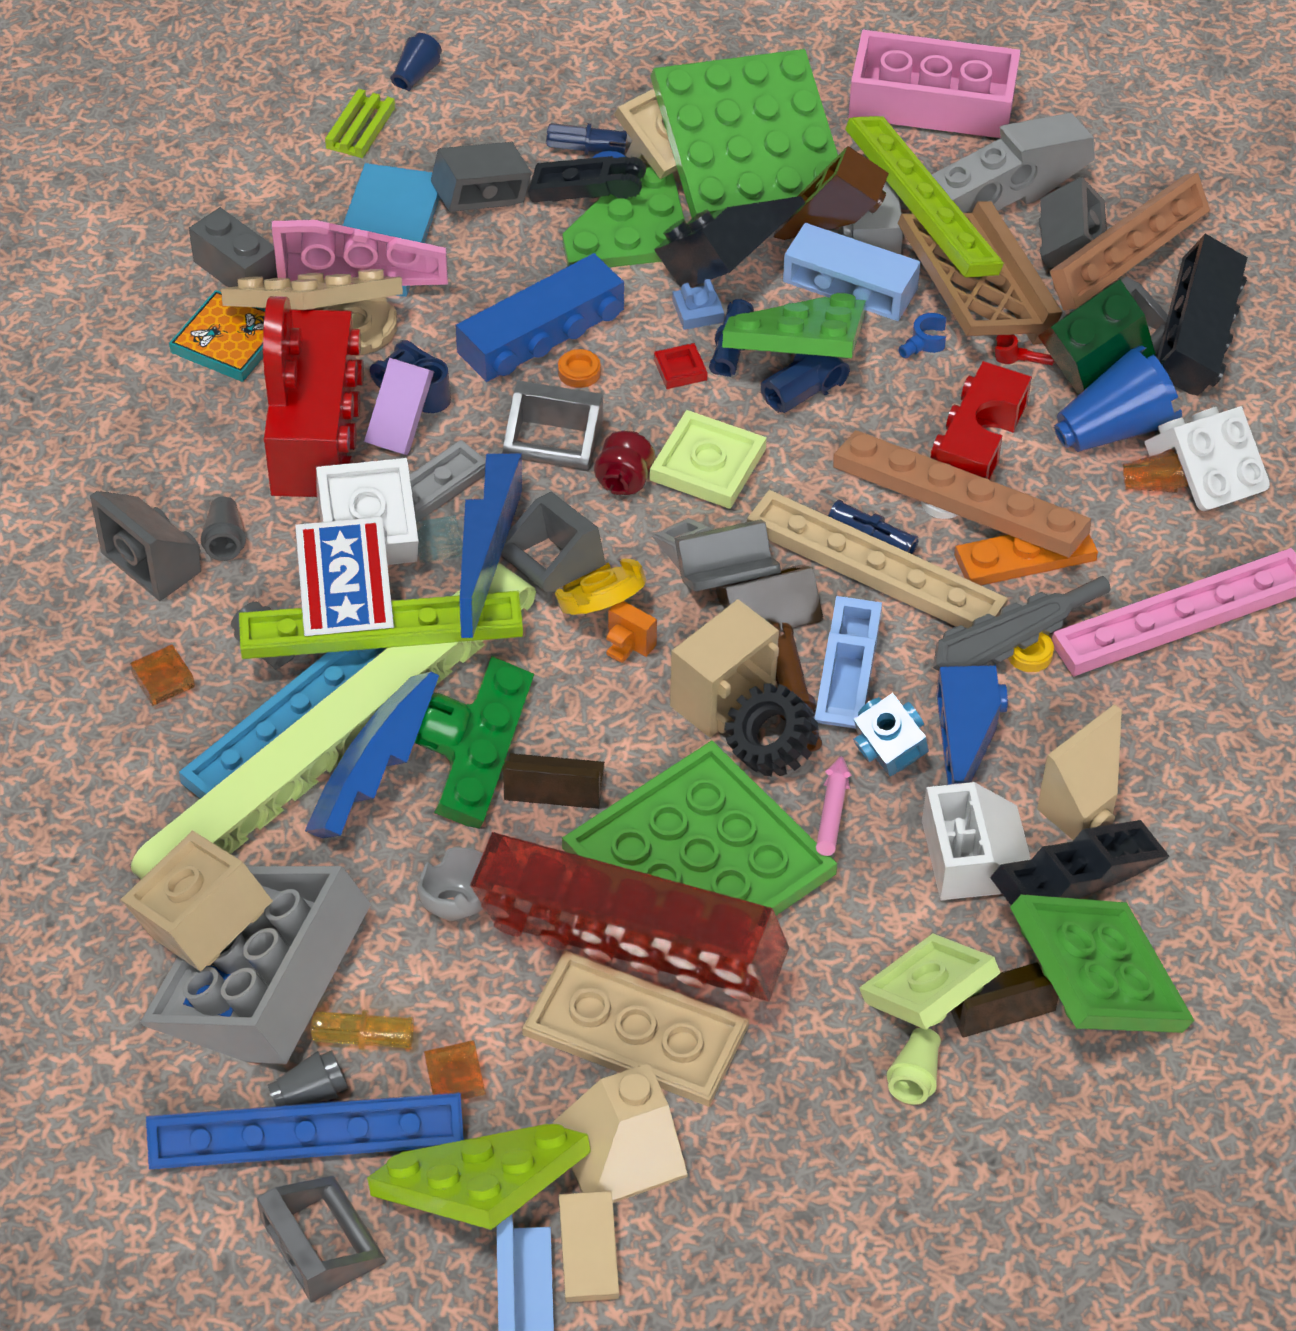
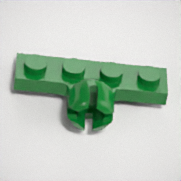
[415,656,534,829]

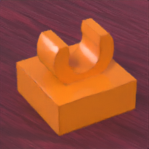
[606,601,657,663]

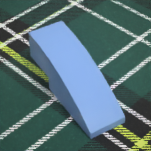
[815,596,882,729]

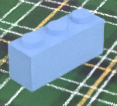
[783,223,921,321]

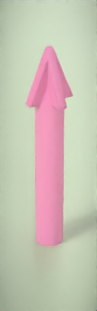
[816,756,852,856]

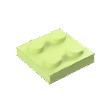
[650,410,767,509]
[859,933,1000,1030]

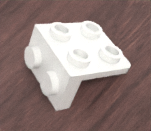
[1144,406,1270,511]

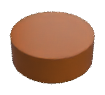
[558,349,601,388]

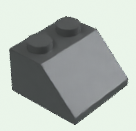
[90,491,201,601]

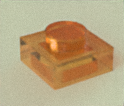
[130,644,195,706]
[424,1040,486,1100]

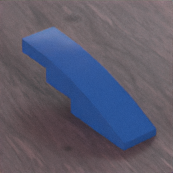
[305,672,439,838]

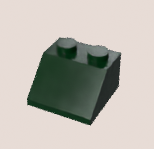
[1038,279,1157,395]

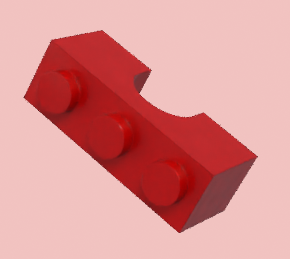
[930,361,1032,480]

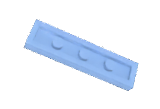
[496,1214,554,1331]

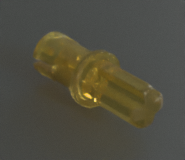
[311,1009,414,1051]

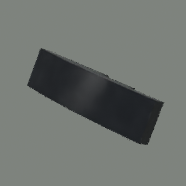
[990,820,1169,905]

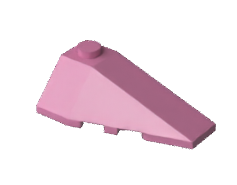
[272,220,448,286]

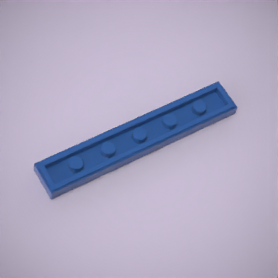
[146,1092,464,1170]

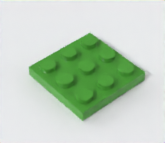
[1010,894,1195,1033]

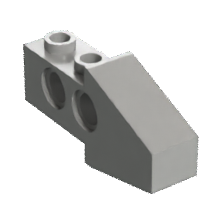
[931,113,1095,213]

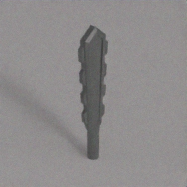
[933,576,1111,671]

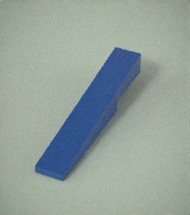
[460,453,522,638]

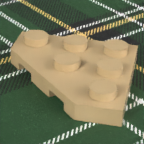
[221,269,403,310]

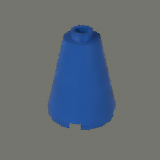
[1054,345,1182,452]

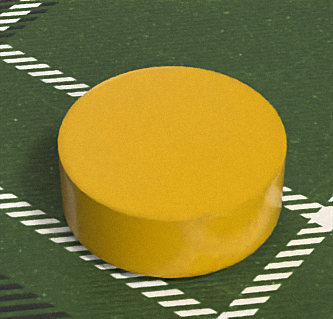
[1008,633,1054,672]

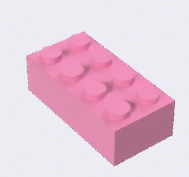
[848,30,1020,138]

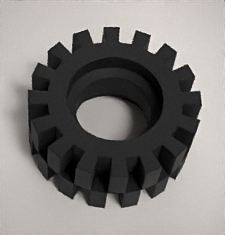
[725,683,819,777]

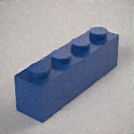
[455,253,624,382]

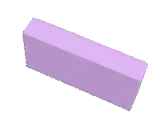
[364,358,434,455]

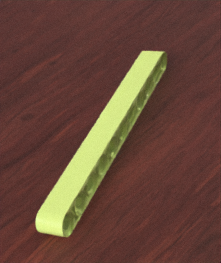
[131,562,536,879]

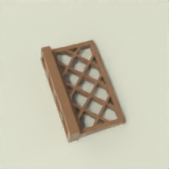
[897,201,1063,345]

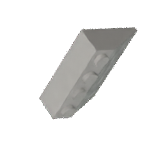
[140,866,371,1064]

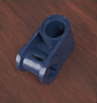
[369,340,451,413]

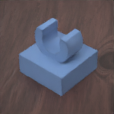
[672,279,724,330]

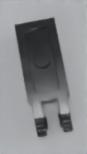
[528,156,647,202]

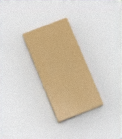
[522,950,749,1107]

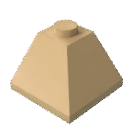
[1037,704,1122,840]
[552,1063,688,1203]

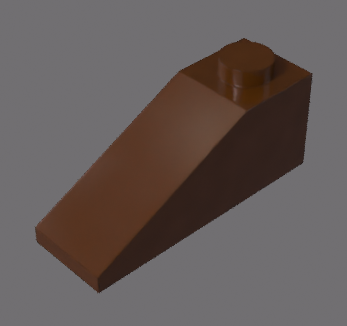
[773,146,889,240]

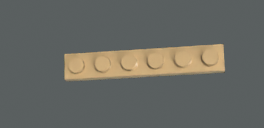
[747,490,1008,628]

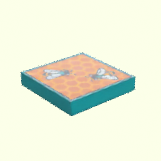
[169,290,265,382]

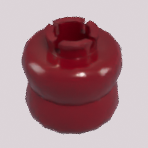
[594,430,656,495]

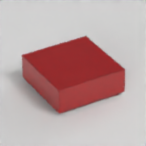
[654,343,708,389]

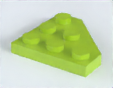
[367,1124,591,1230]

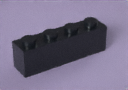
[1157,233,1248,396]

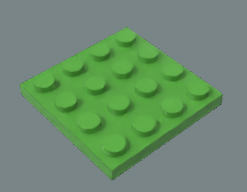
[650,49,838,218]
[562,740,838,978]

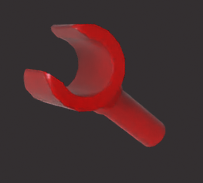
[994,334,1054,366]

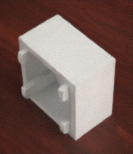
[316,458,419,565]

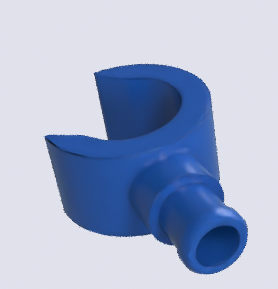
[898,313,946,359]

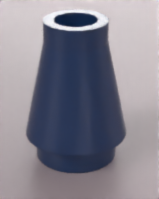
[390,33,442,91]

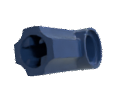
[760,354,850,413]

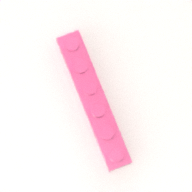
[1052,548,1296,677]

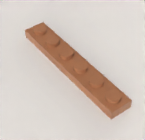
[1050,173,1210,310]
[833,430,1091,557]

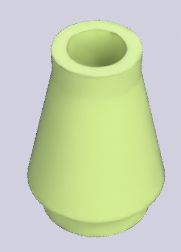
[887,1027,941,1105]

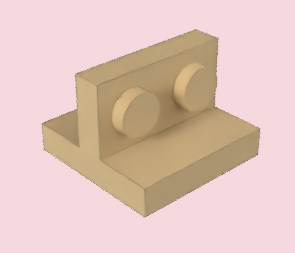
[614,89,677,179]

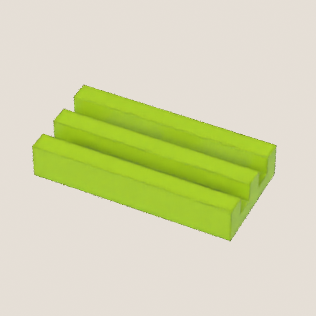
[325,89,395,158]

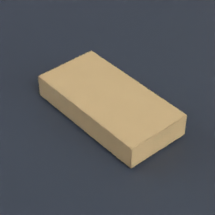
[559,1191,619,1303]

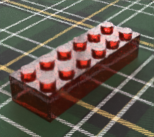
[470,832,789,1002]

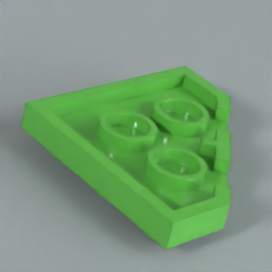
[562,166,685,267]
[722,293,866,358]

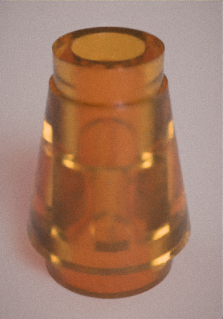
[1123,449,1188,493]

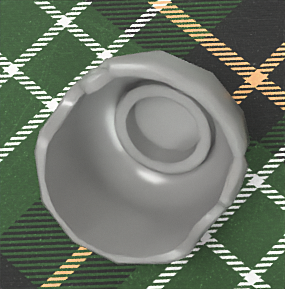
[417,847,493,921]

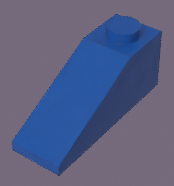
[936,665,1008,785]

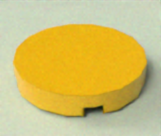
[555,558,647,615]

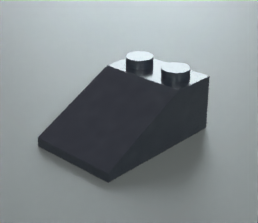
[654,196,805,287]

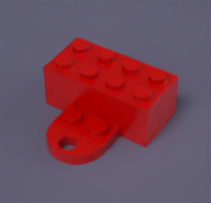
[263,296,364,497]

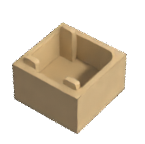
[670,599,779,738]
[120,830,273,972]

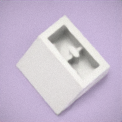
[922,782,1031,901]

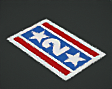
[295,517,394,636]

